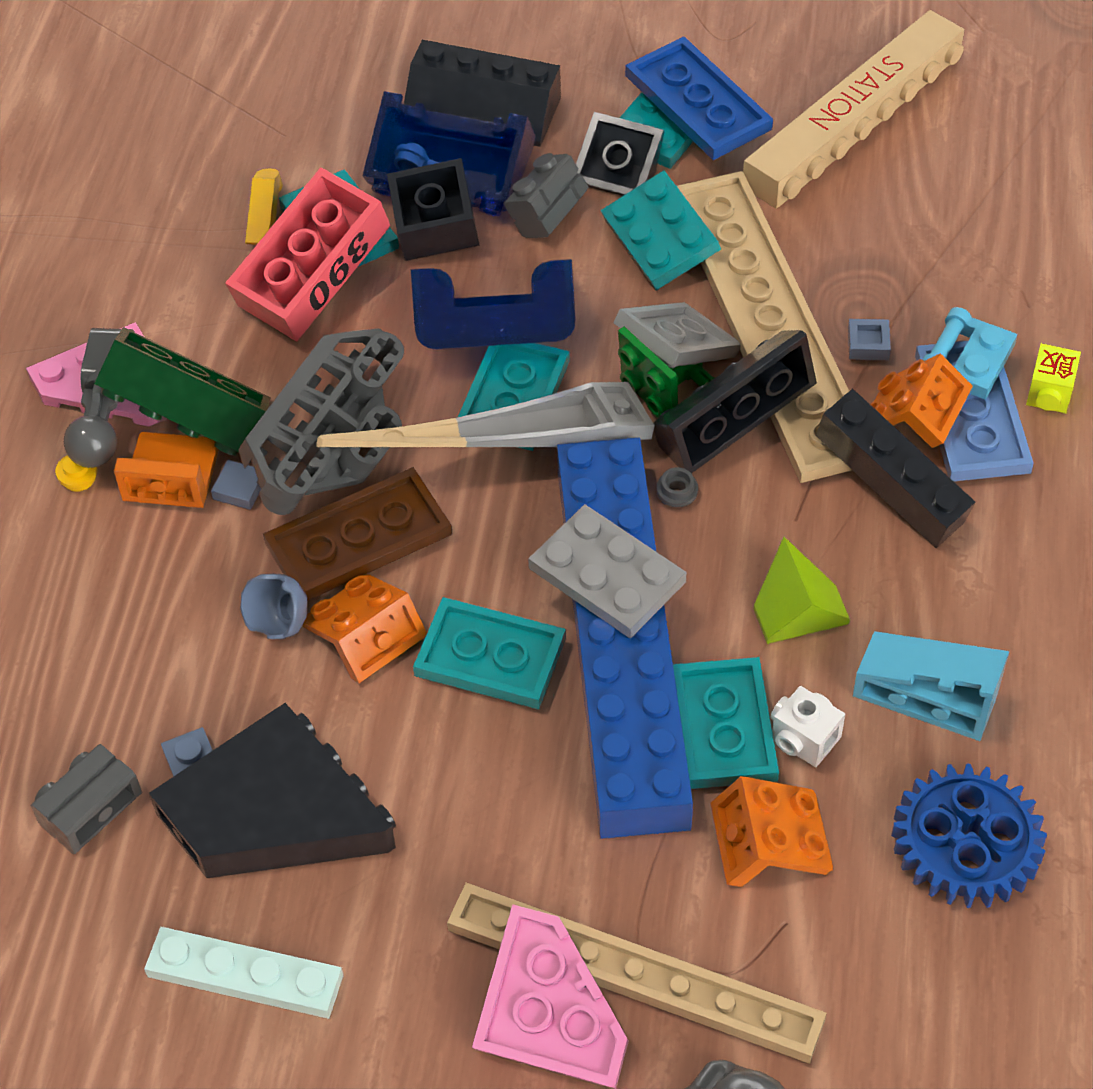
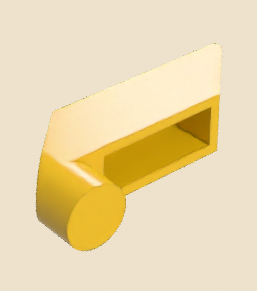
[245,168,283,245]

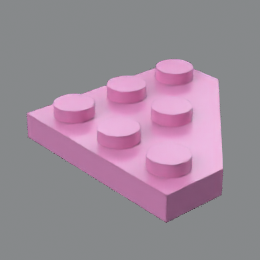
[26,322,167,426]
[472,904,629,1089]

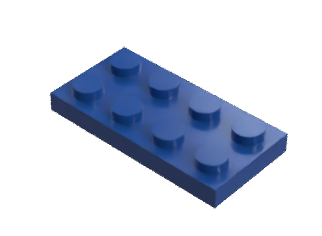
[625,36,773,160]

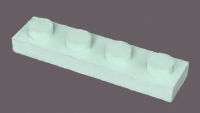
[144,927,343,1019]

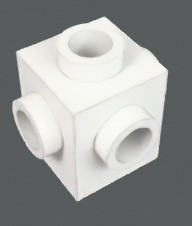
[770,686,845,768]

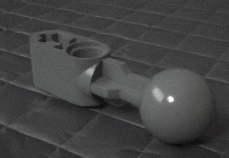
[63,328,135,468]

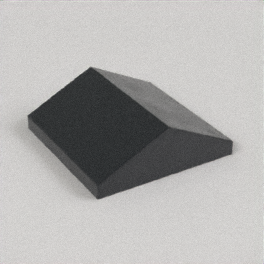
[576,112,665,196]

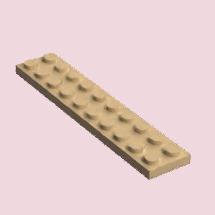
[677,171,852,483]

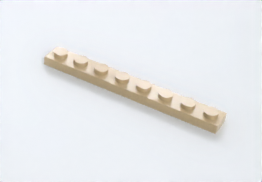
[447,882,827,1064]

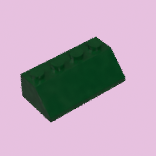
[94,327,271,456]

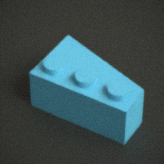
[853,631,1009,741]

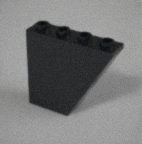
[149,702,396,878]

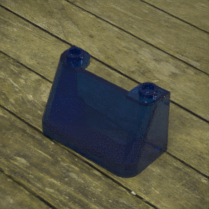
[362,91,536,216]
[411,259,576,349]

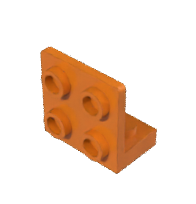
[870,353,973,448]
[114,432,219,508]
[303,574,427,683]
[710,776,833,887]

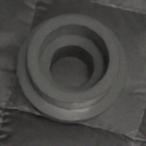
[656,467,698,507]

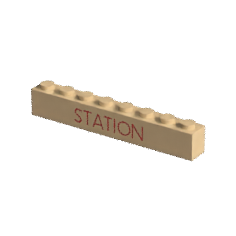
[743,10,964,209]

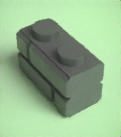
[504,153,589,238]
[30,744,142,855]

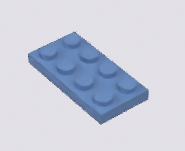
[915,341,1034,481]

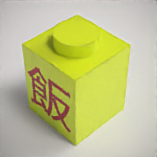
[1026,343,1081,414]

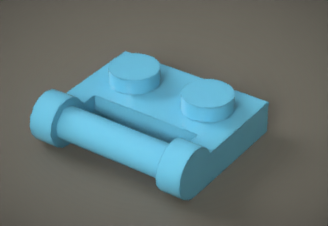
[923,307,1018,400]

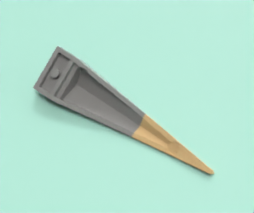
[316,382,655,447]

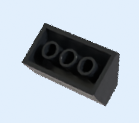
[402,39,561,147]
[653,330,817,473]

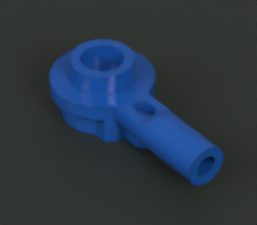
[394,143,466,174]

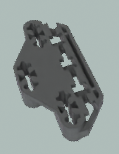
[238,328,404,515]

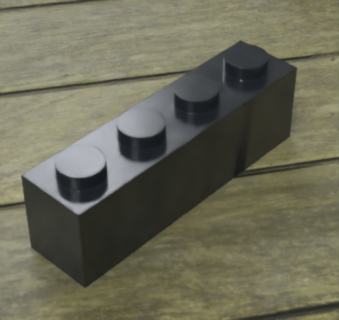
[816,388,976,548]

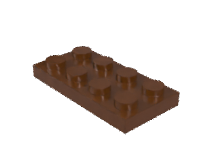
[263,467,452,601]

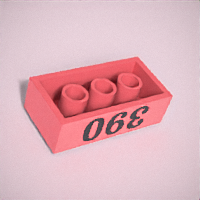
[225,167,391,342]

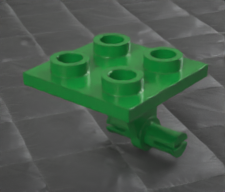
[618,326,715,418]

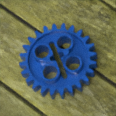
[891,763,1047,908]

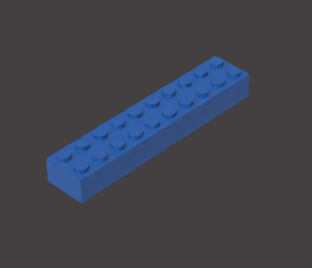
[557,437,693,839]

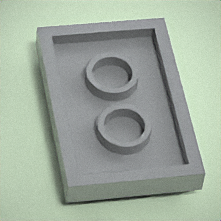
[613,302,740,368]
[528,504,687,639]

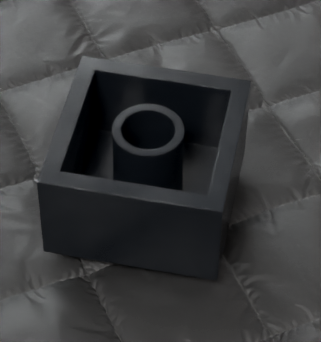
[387,158,480,261]

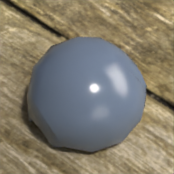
[240,573,307,639]

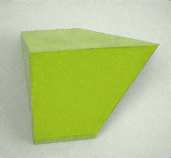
[754,537,850,644]

